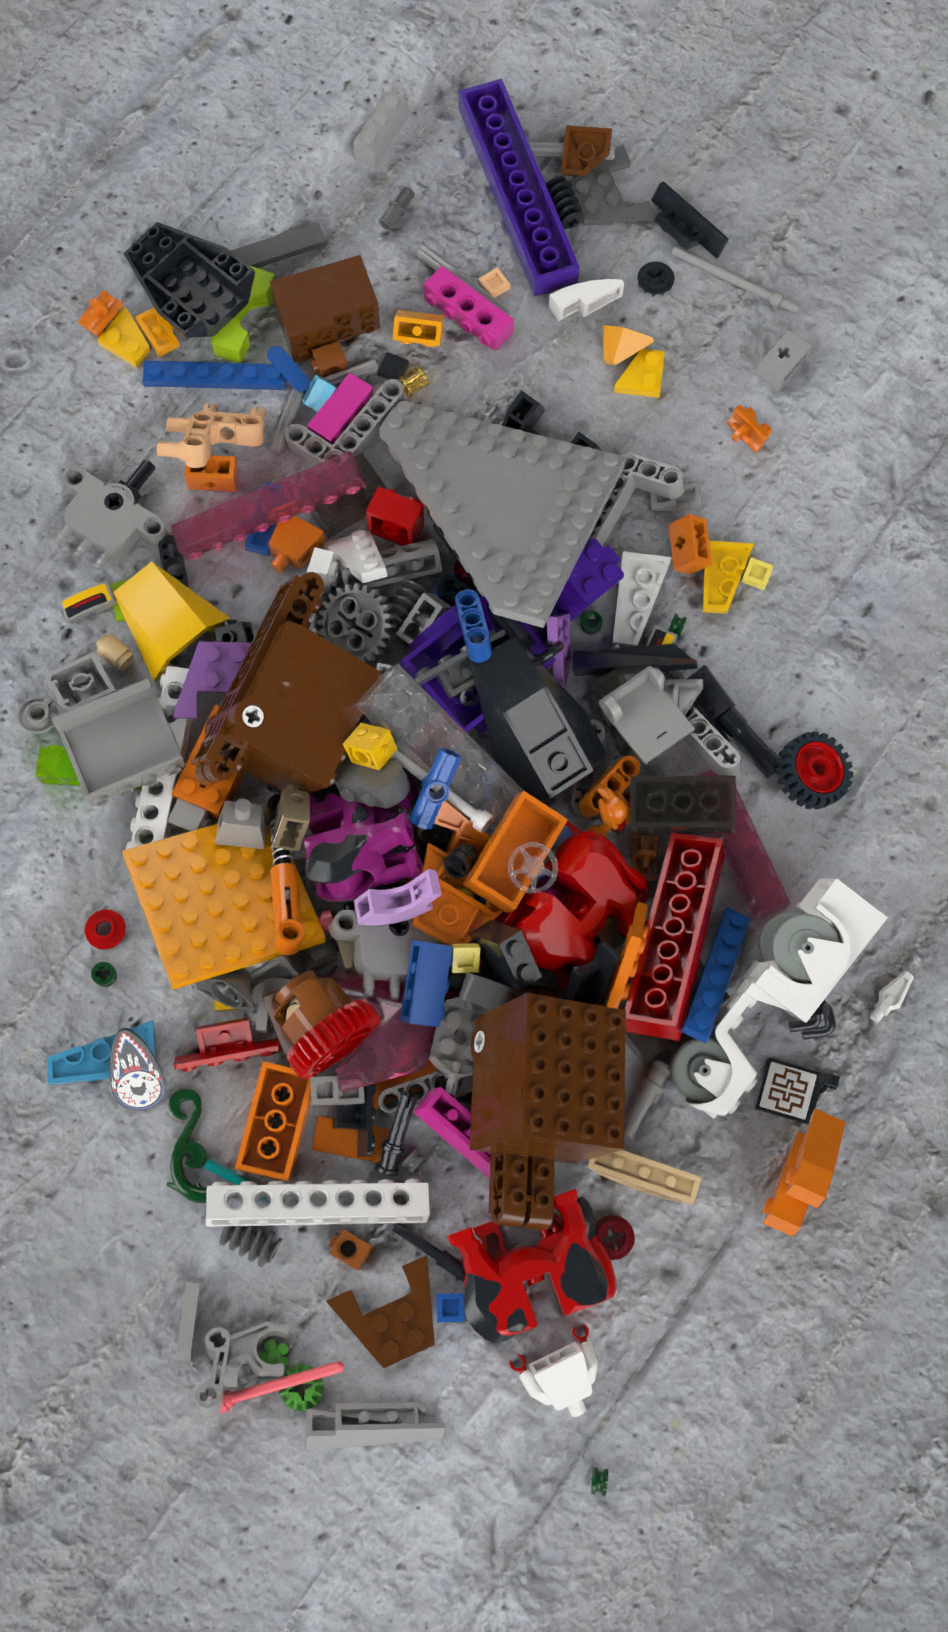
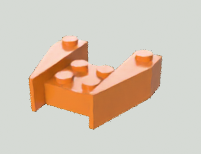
[762,1108,846,1237]

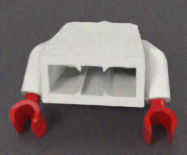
[509,1324,598,1417]

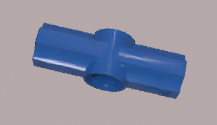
[409,747,462,829]

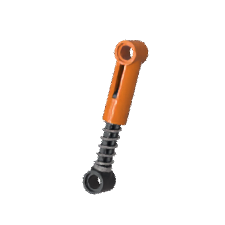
[265,794,304,956]

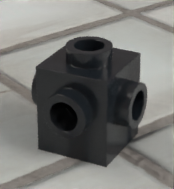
[214,619,254,644]

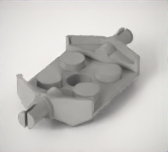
[429,997,490,1096]

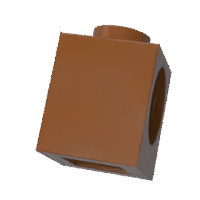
[310,341,348,378]
[328,1229,373,1271]

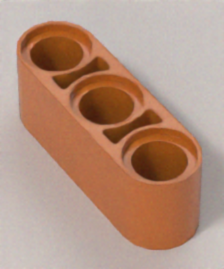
[579,755,640,818]

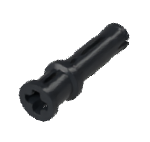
[375,1092,418,1176]

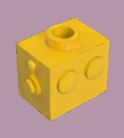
[343,723,398,770]

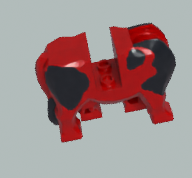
[447,1189,617,1344]

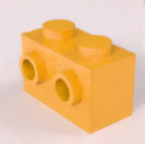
[393,309,445,347]

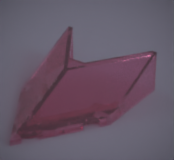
[333,977,460,1092]

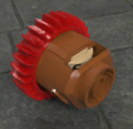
[274,970,381,1079]

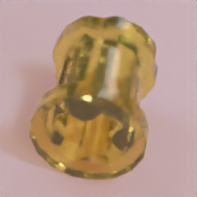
[398,366,430,397]

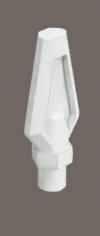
[870,971,914,1023]

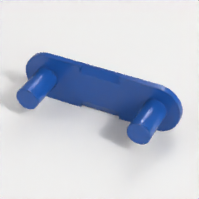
[267,346,310,395]

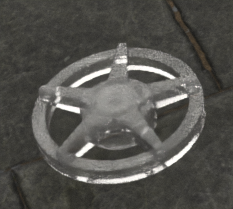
[508,842,558,893]

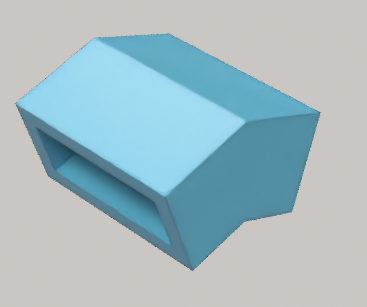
[302,375,338,412]

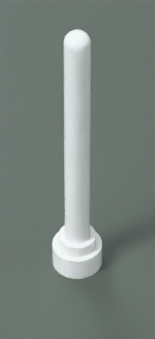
[391,750,494,833]

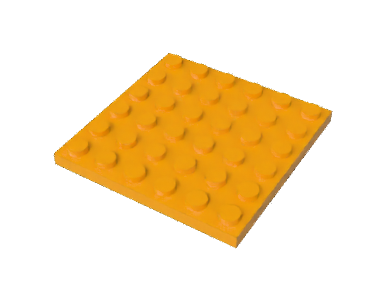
[122,810,326,990]

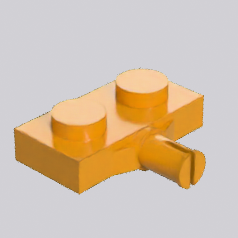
[135,307,180,357]

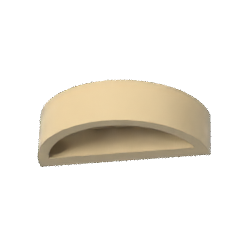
[588,1150,702,1205]

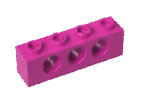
[423,266,514,351]

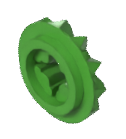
[279,1364,324,1411]

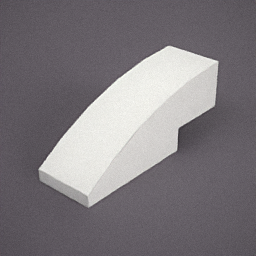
[548,279,624,322]

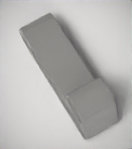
[657,705,742,783]

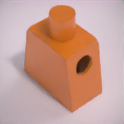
[269,510,326,573]

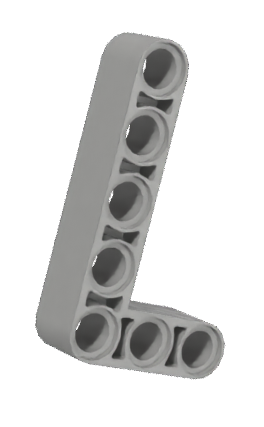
[285,379,404,480]
[587,453,685,547]

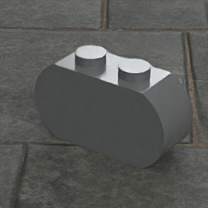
[334,754,410,808]

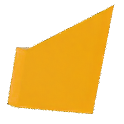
[603,325,654,365]

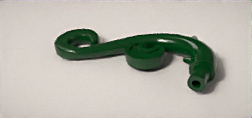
[166,1089,207,1203]

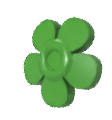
[258,1340,289,1369]

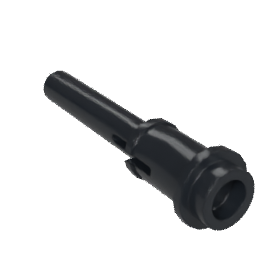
[392,1223,466,1283]

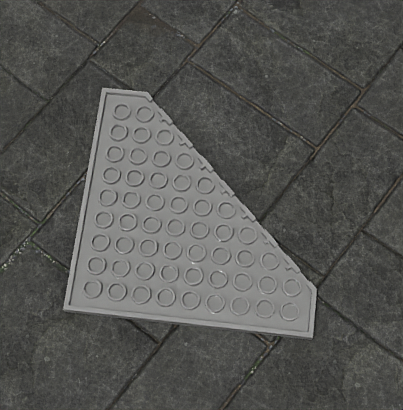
[379,400,626,628]

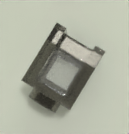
[297,933,340,972]

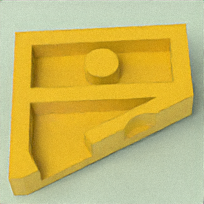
[97,307,151,368]
[614,349,665,398]

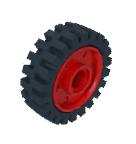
[775,731,853,810]

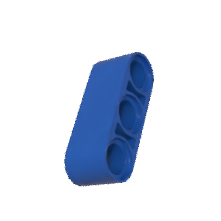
[455,590,492,663]

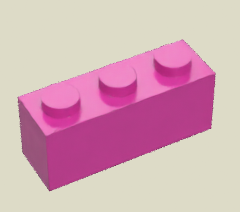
[307,373,374,445]

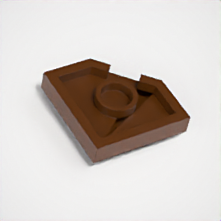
[561,125,613,177]

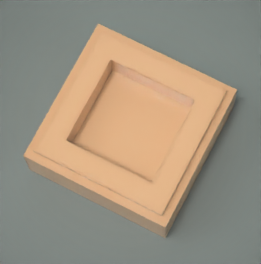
[478,267,511,298]

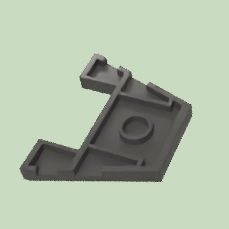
[570,145,656,226]

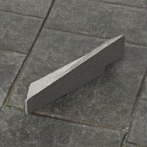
[305,1402,445,1451]

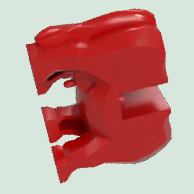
[505,830,649,993]

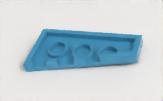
[47,1020,156,1085]

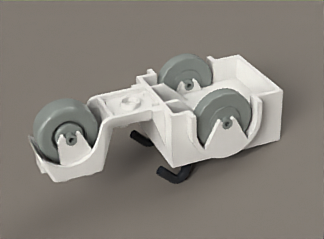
[670,878,888,1119]

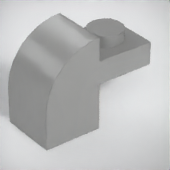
[252,978,293,1034]

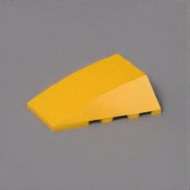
[113,561,232,682]

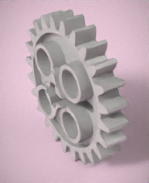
[317,583,396,663]

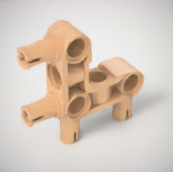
[157,403,266,468]

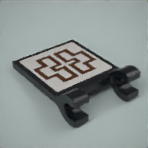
[755,1058,840,1125]

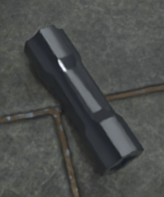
[717,707,779,778]

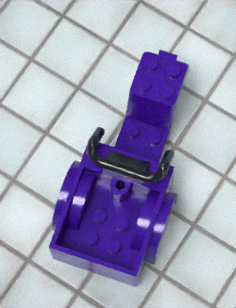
[392,538,624,742]

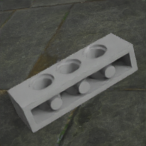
[338,539,442,589]

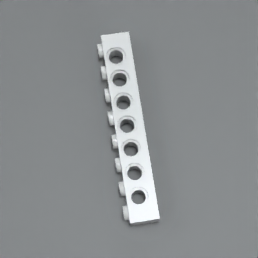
[126,666,198,849]
[206,1179,430,1227]

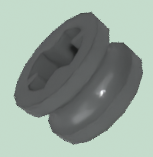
[401,1148,427,1175]

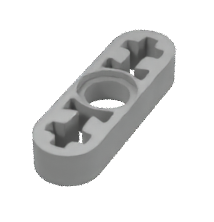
[177,1277,203,1362]

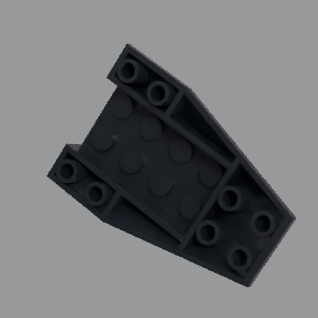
[123,222,255,338]
[470,635,606,801]

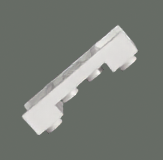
[307,547,340,634]

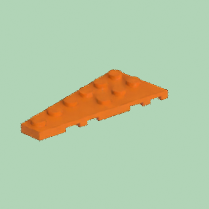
[604,902,649,1009]

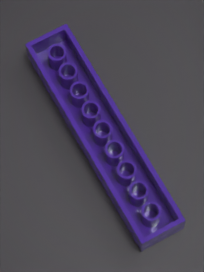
[459,78,580,297]

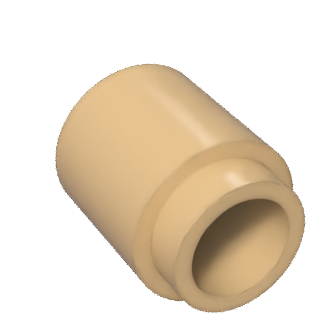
[96,634,134,671]

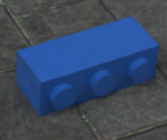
[400,940,453,1027]

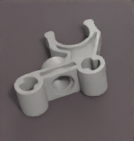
[195,1322,290,1417]

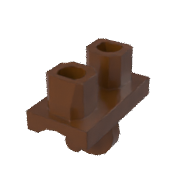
[631,834,659,882]

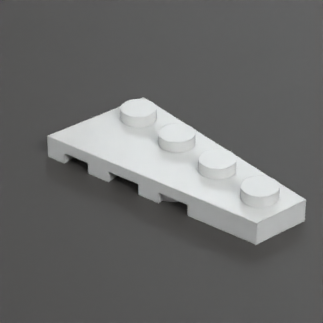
[322,530,388,583]
[612,551,672,648]

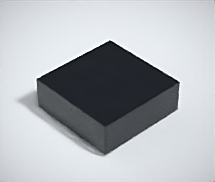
[378,352,409,382]

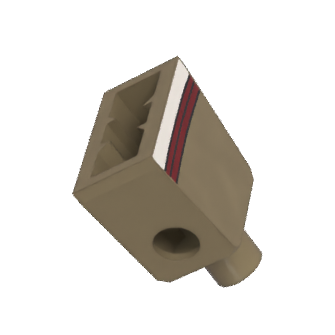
[273,784,310,852]

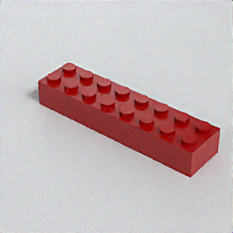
[625,832,725,1041]

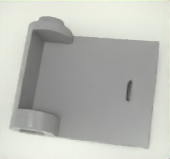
[599,666,695,765]

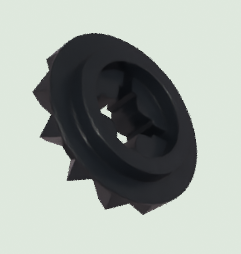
[637,261,675,297]

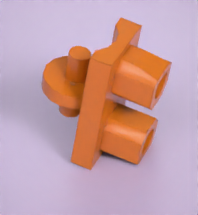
[78,290,123,337]
[727,405,772,453]

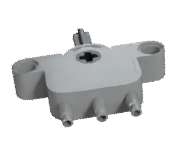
[55,460,168,571]
[329,879,442,999]

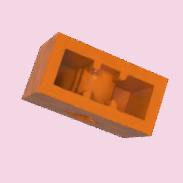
[184,455,239,492]
[668,514,712,575]

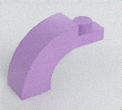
[354,869,442,926]

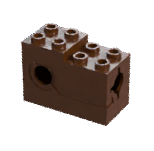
[269,255,380,362]

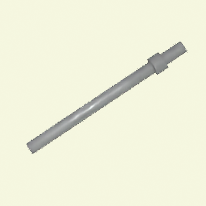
[671,246,800,314]

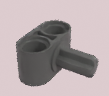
[458,972,516,1010]

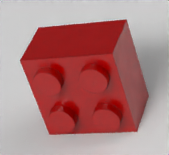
[366,487,425,546]

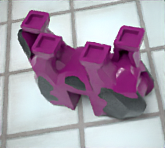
[304,774,424,903]

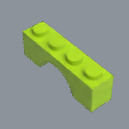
[211,265,276,363]

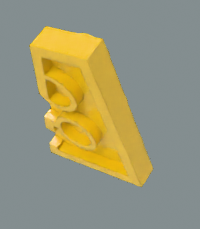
[702,541,755,614]

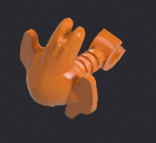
[588,786,631,837]

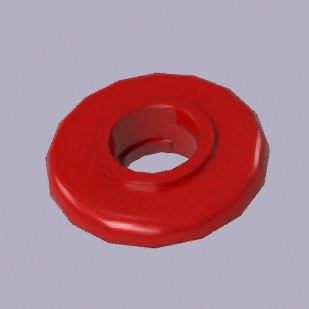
[84,909,126,950]

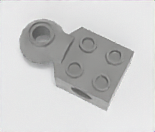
[17,652,116,734]

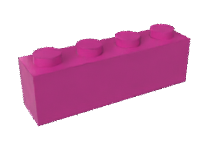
[414,1086,491,1179]

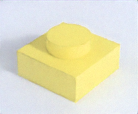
[741,557,774,590]
[450,943,480,973]

